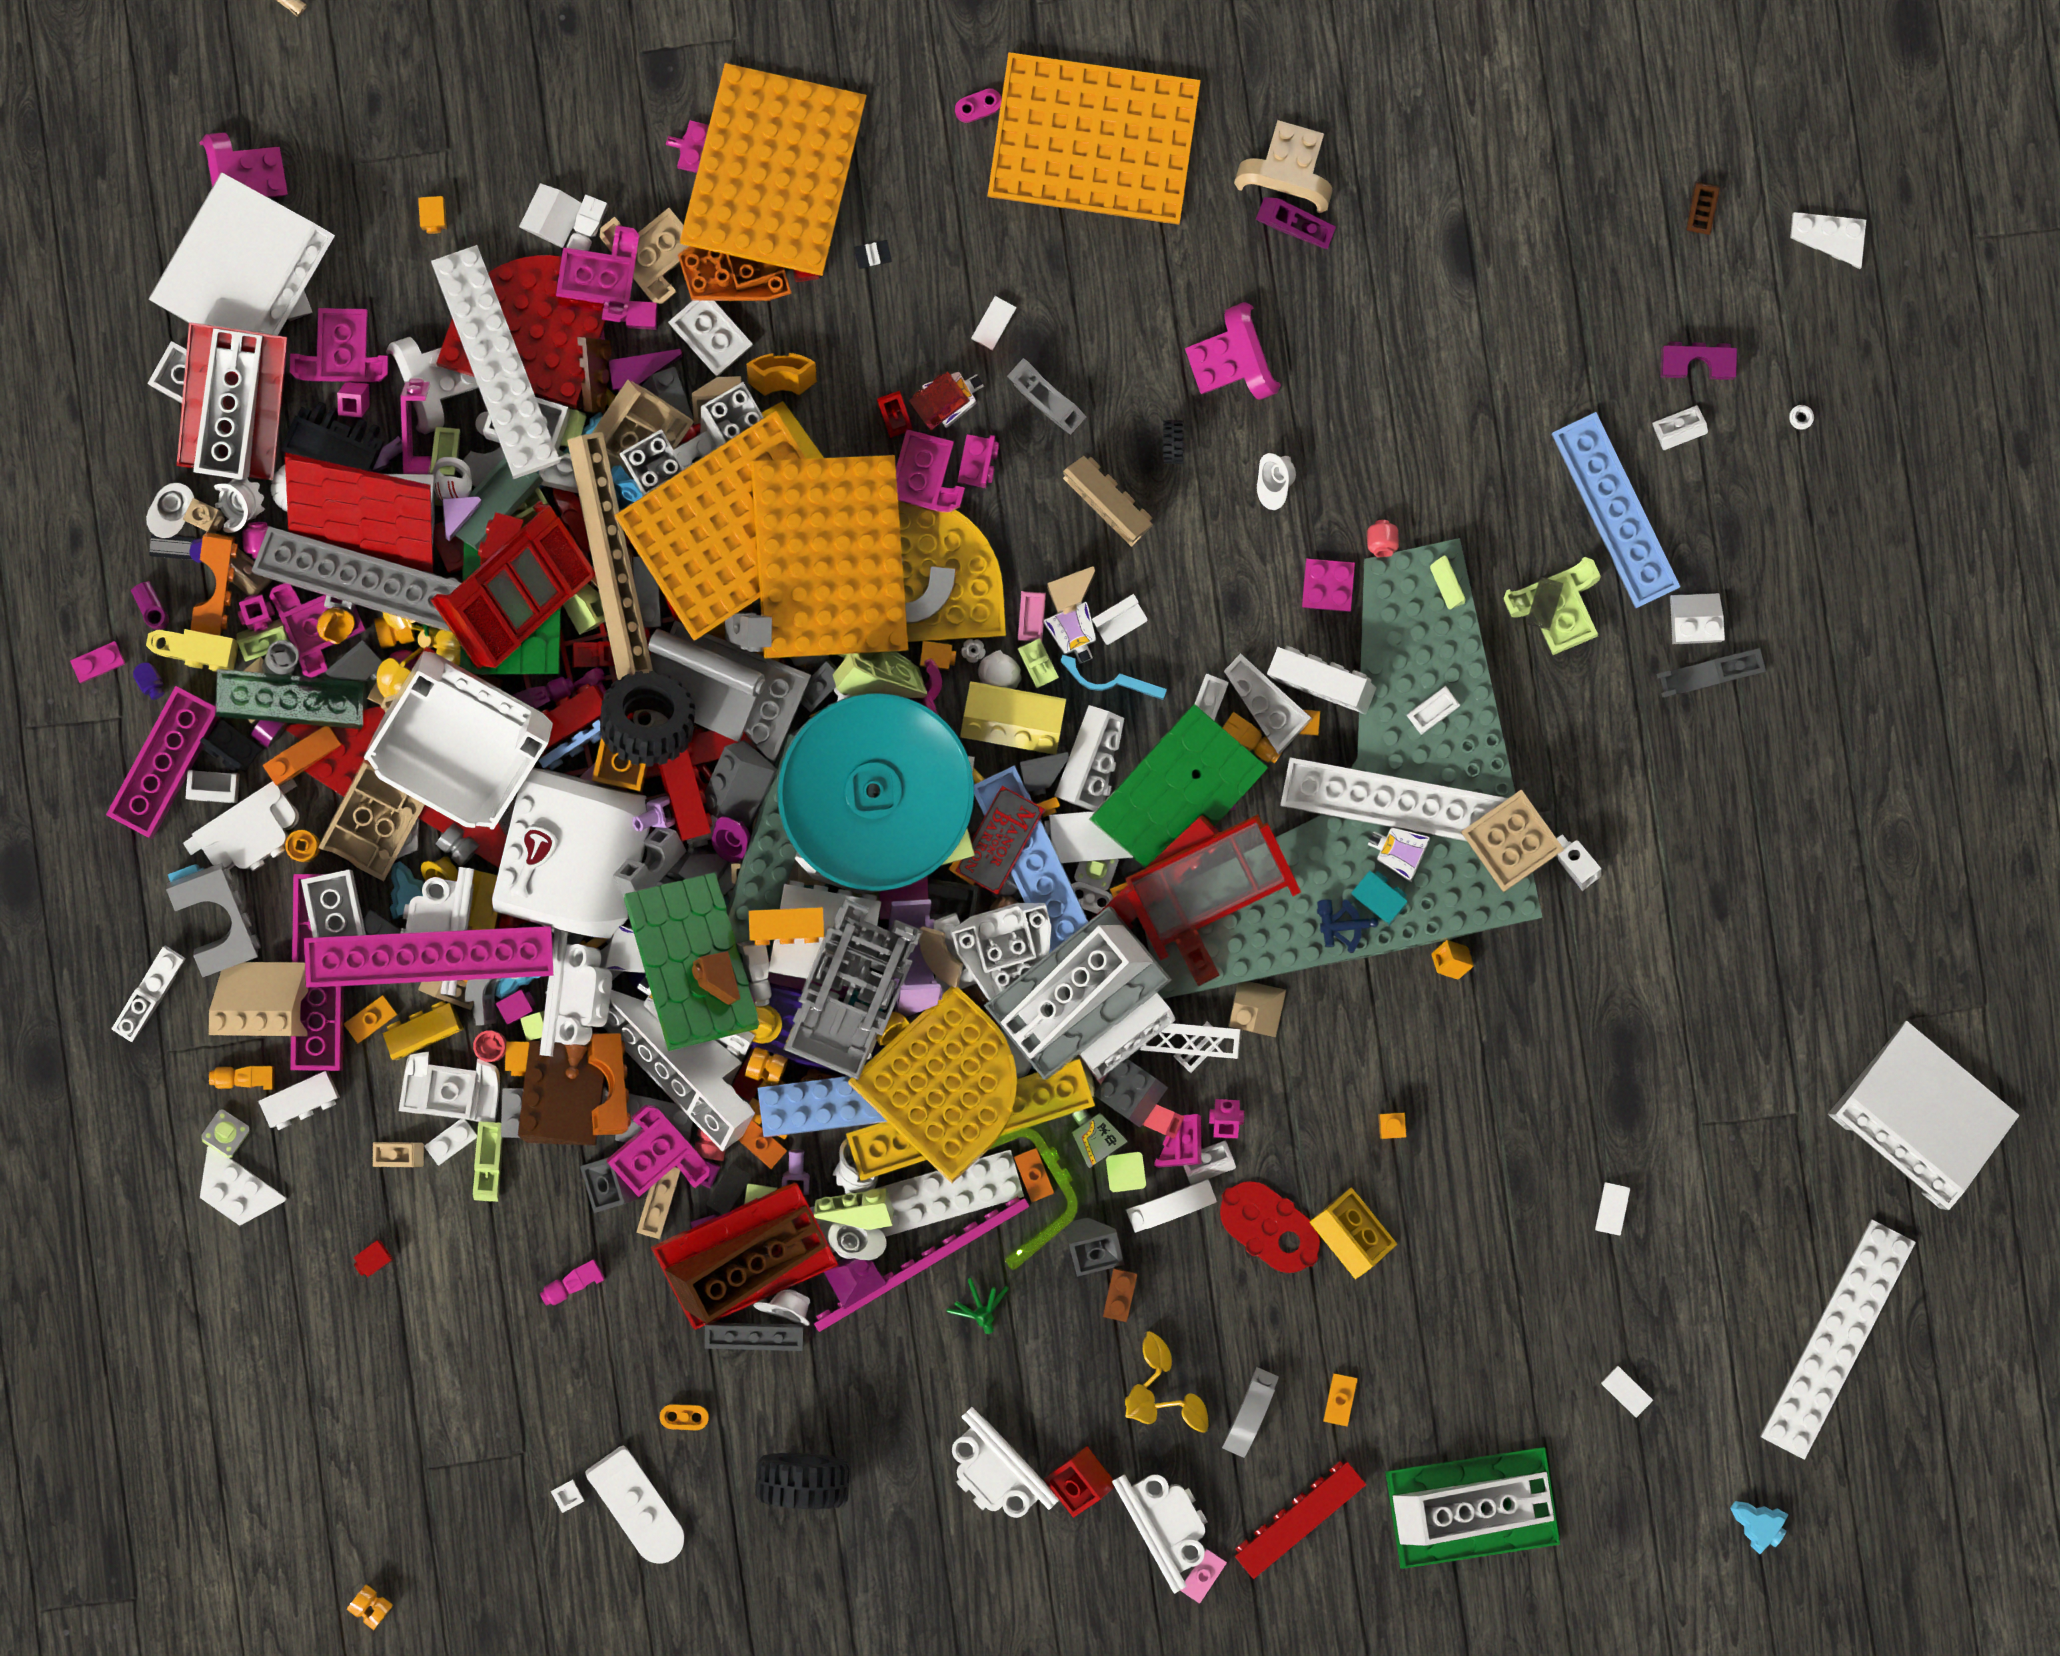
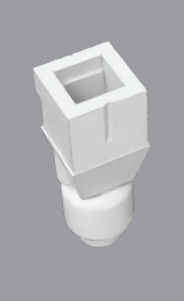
[567,194,608,251]
[737,941,772,1006]

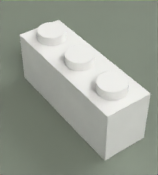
[258,1071,340,1130]

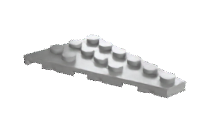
[670,621,811,763]

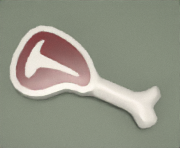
[509,826,558,898]

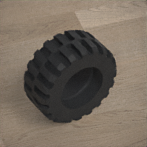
[600,671,695,766]
[755,1452,850,1509]

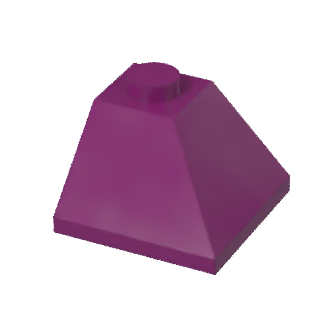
[824,1258,886,1309]

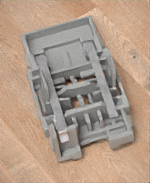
[783,899,923,1080]

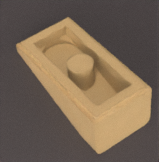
[373,1142,424,1167]

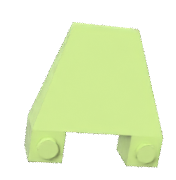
[833,652,927,698]

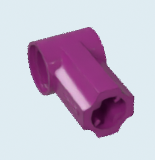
[131,581,169,630]

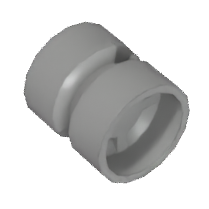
[262,640,299,683]
[436,823,479,867]

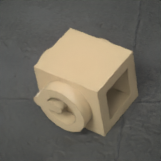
[183,498,225,534]

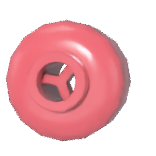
[1367,520,1399,557]

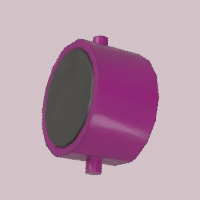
[251,707,290,748]

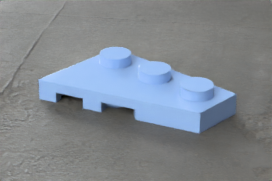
[538,720,602,770]

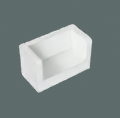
[186,770,240,803]

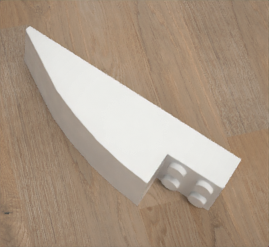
[602,990,755,1152]

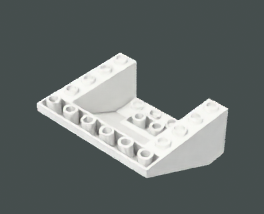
[148,173,335,335]
[1828,1021,2019,1210]

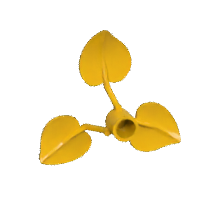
[377,612,461,697]
[1125,1331,1209,1433]

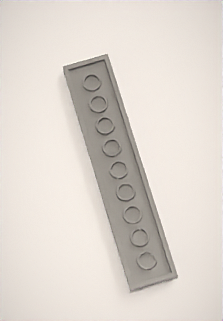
[252,527,461,632]

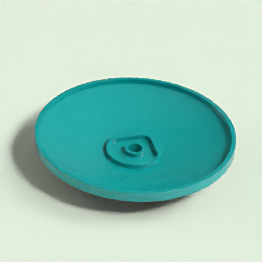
[777,693,974,891]

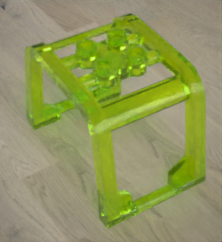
[988,1127,1078,1270]

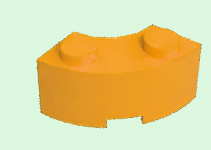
[747,353,817,396]

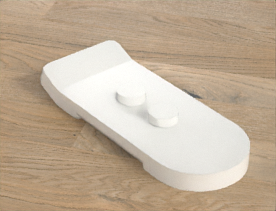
[585,1446,684,1563]

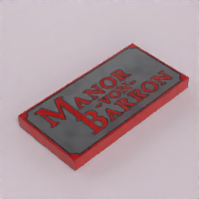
[955,786,1045,895]

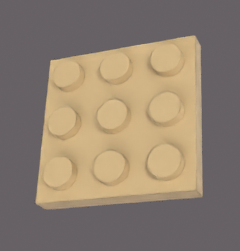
[1461,790,1564,893]

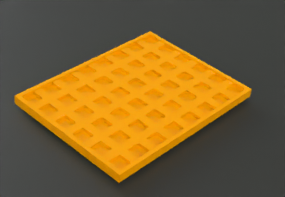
[988,52,1200,225]
[680,63,867,276]
[614,411,806,640]
[751,455,908,658]

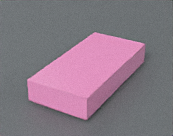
[1018,591,1046,642]

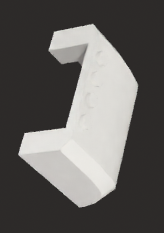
[364,651,553,829]
[492,768,650,939]

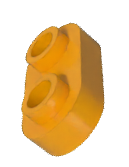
[660,1404,709,1430]

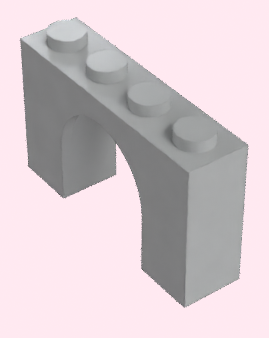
[166,863,261,977]

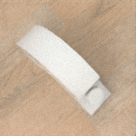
[1126,1179,1217,1232]

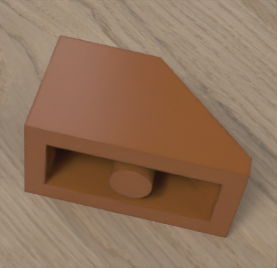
[692,951,741,1005]

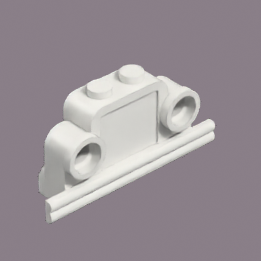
[183,778,299,871]
[401,867,474,996]
[539,928,612,1056]
[952,1407,1059,1518]
[1112,1474,1207,1593]

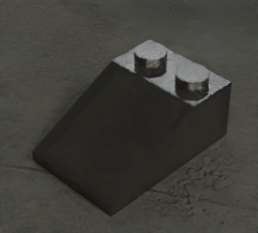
[928,878,992,924]

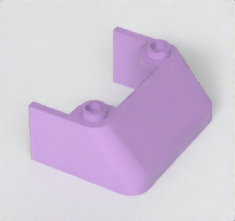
[887,899,942,1017]

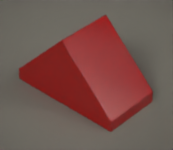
[877,391,913,438]

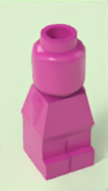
[540,1259,605,1306]

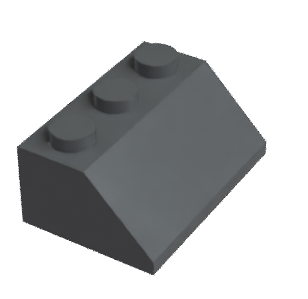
[703,740,777,827]

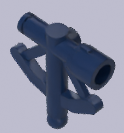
[1317,899,1379,953]

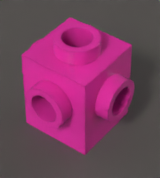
[238,595,275,632]
[1209,1099,1244,1138]

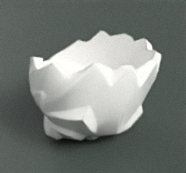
[978,650,1021,689]

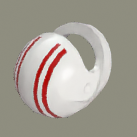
[433,457,472,502]

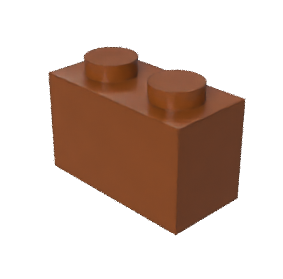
[1103,1268,1137,1322]

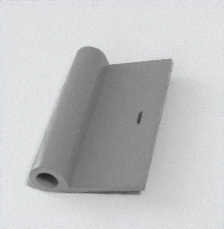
[648,629,766,742]

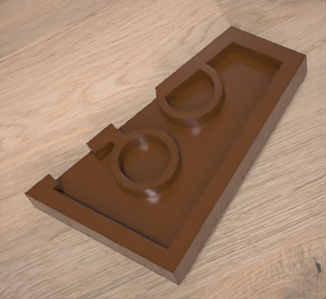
[577,337,611,413]

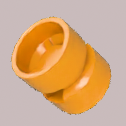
[375,617,416,649]
[285,830,321,862]
[745,1047,788,1086]
[347,1584,393,1630]

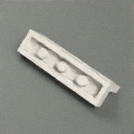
[1140,1023,1242,1059]

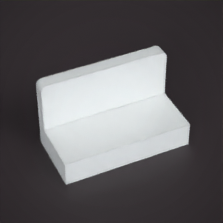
[1092,594,1147,645]

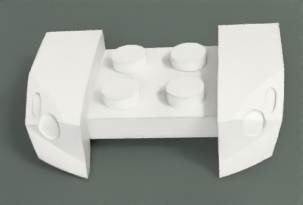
[399,1052,500,1122]

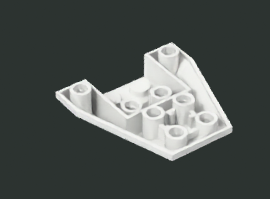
[951,903,1051,1001]

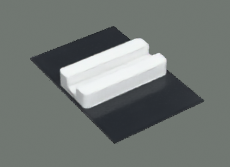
[854,240,892,269]

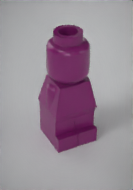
[511,677,575,710]

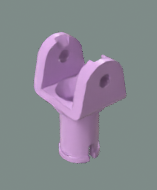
[372,436,403,472]
[633,796,676,831]
[782,1149,810,1195]

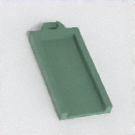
[442,457,543,551]

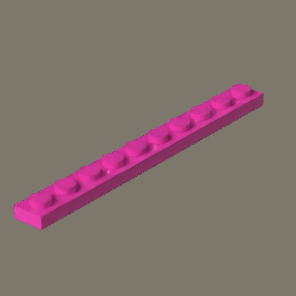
[814,1196,1030,1332]

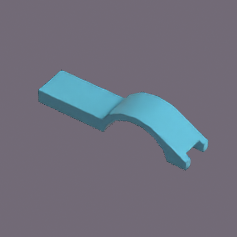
[1061,655,1167,700]

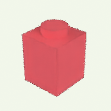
[1142,1104,1184,1139]

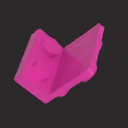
[957,434,999,488]

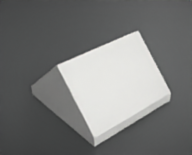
[519,183,582,248]

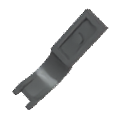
[1656,648,1766,698]
[787,660,838,735]

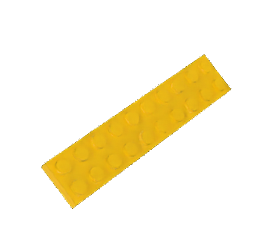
[846,1059,1095,1181]

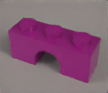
[1660,342,1737,380]

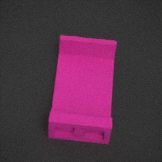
[401,378,432,474]

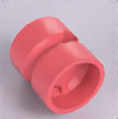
[473,1031,507,1062]
[694,1127,726,1161]

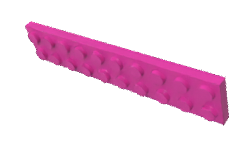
[304,926,554,988]

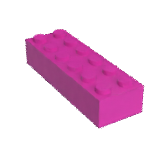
[106,686,223,839]

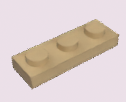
[636,1167,681,1239]

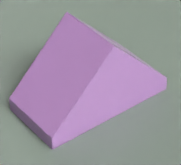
[443,497,481,541]

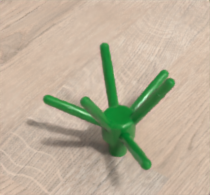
[946,1278,1009,1334]

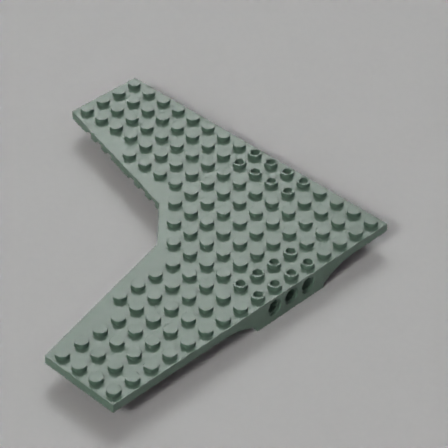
[1145,538,1543,999]

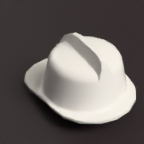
[1257,453,1296,510]
[146,483,194,538]
[828,1222,886,1260]
[753,1289,810,1326]

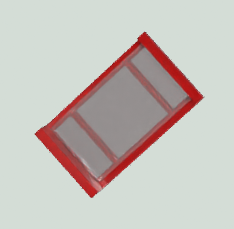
[1125,814,1301,961]

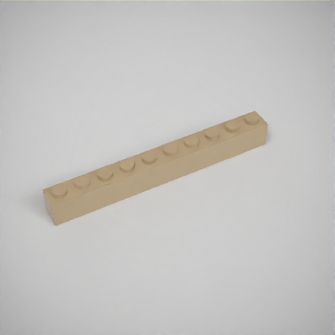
[567,432,653,680]

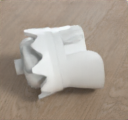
[214,478,265,533]
[833,1139,878,1194]

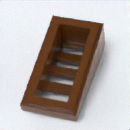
[1686,181,1720,235]

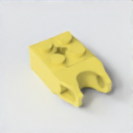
[146,629,239,674]

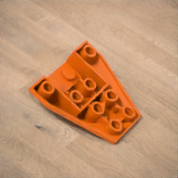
[678,246,792,301]

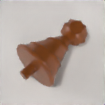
[565,1044,589,1079]

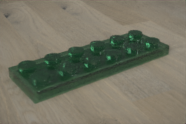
[215,669,363,729]

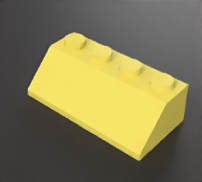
[960,681,1066,755]

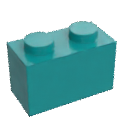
[1351,870,1408,926]

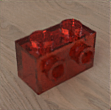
[909,372,970,430]

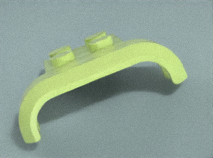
[1504,557,1601,655]

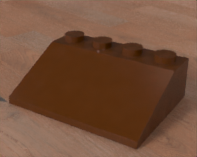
[518,1041,605,1146]

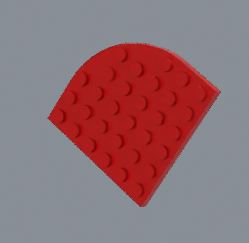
[436,255,607,408]

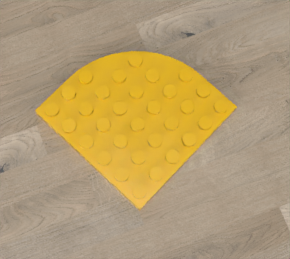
[898,501,1006,642]
[848,986,1017,1183]

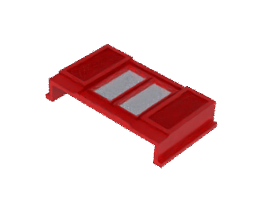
[431,501,596,669]

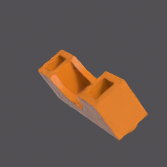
[191,532,238,636]
[586,1033,631,1135]

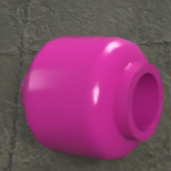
[242,522,270,558]

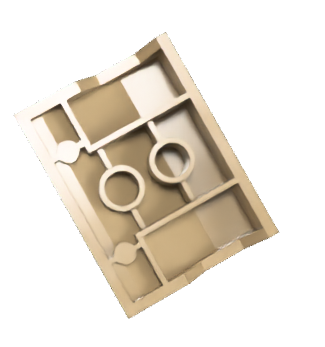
[591,379,694,479]
[1063,456,1153,547]
[318,758,425,881]
[209,962,308,1036]

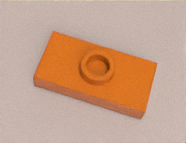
[738,1120,787,1169]
[1014,1148,1054,1202]

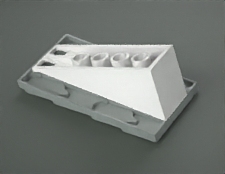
[984,907,1172,1080]

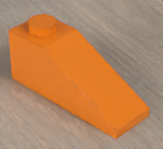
[263,724,342,786]

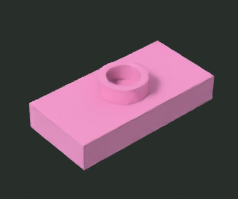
[1180,1548,1227,1603]

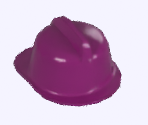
[712,816,751,862]

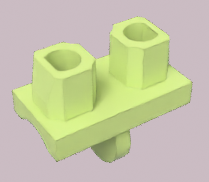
[1018,638,1059,688]

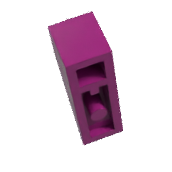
[1256,197,1336,249]
[608,349,683,392]

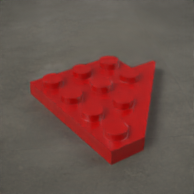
[285,706,386,797]

